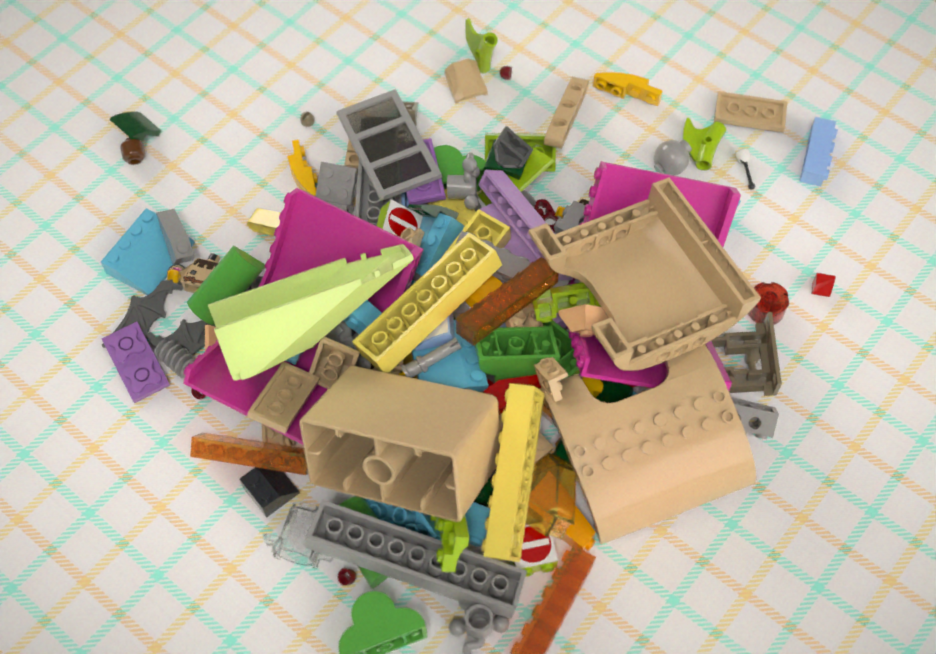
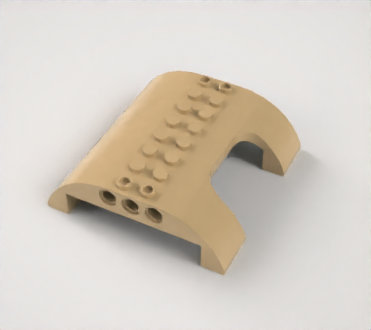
[528,177,761,370]
[539,344,756,545]

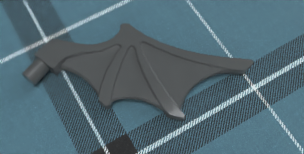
[102,280,183,348]
[146,319,216,355]

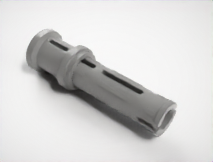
[401,337,462,378]

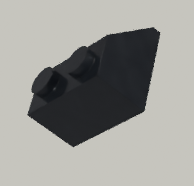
[239,463,300,518]

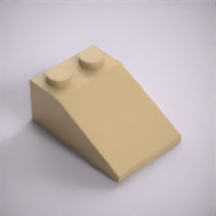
[309,337,360,389]

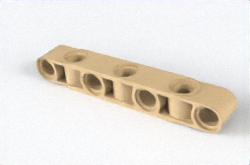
[544,76,589,149]

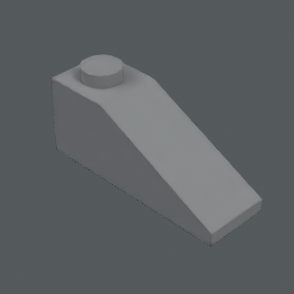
[156,209,194,265]

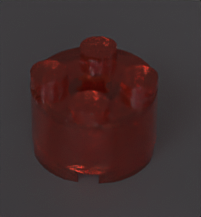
[748,282,789,325]

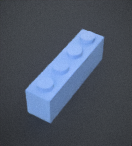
[800,117,838,187]

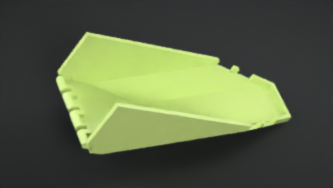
[208,244,414,380]

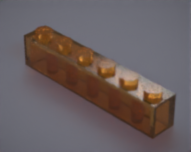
[456,257,559,346]
[190,432,308,475]
[510,545,596,654]

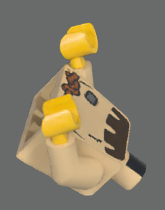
[167,253,220,293]

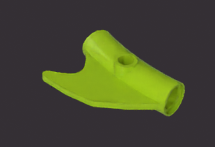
[465,18,498,73]
[683,118,727,170]

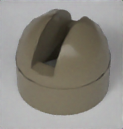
[300,111,315,127]

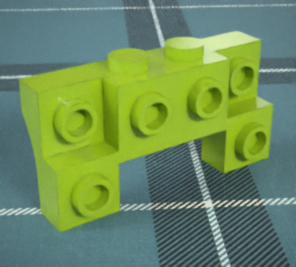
[530,282,601,323]
[430,515,469,572]

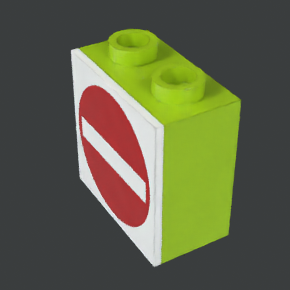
[376,199,423,237]
[512,520,558,577]

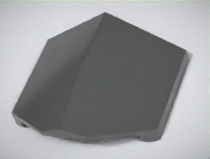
[493,126,534,168]

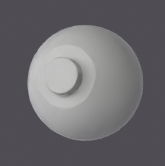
[654,140,692,176]

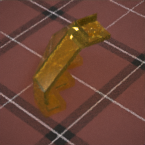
[526,452,576,540]

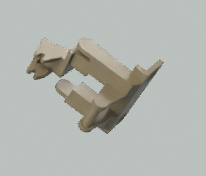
[711,312,782,396]

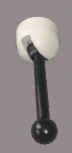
[736,149,755,190]

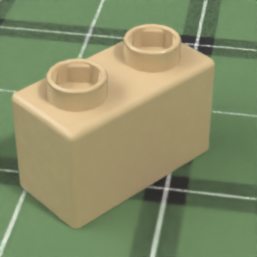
[300,366,500,522]

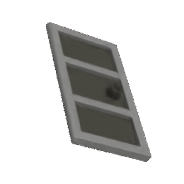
[336,89,442,201]

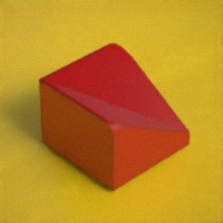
[811,273,836,297]

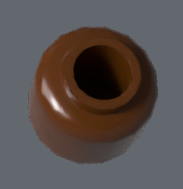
[120,138,145,165]

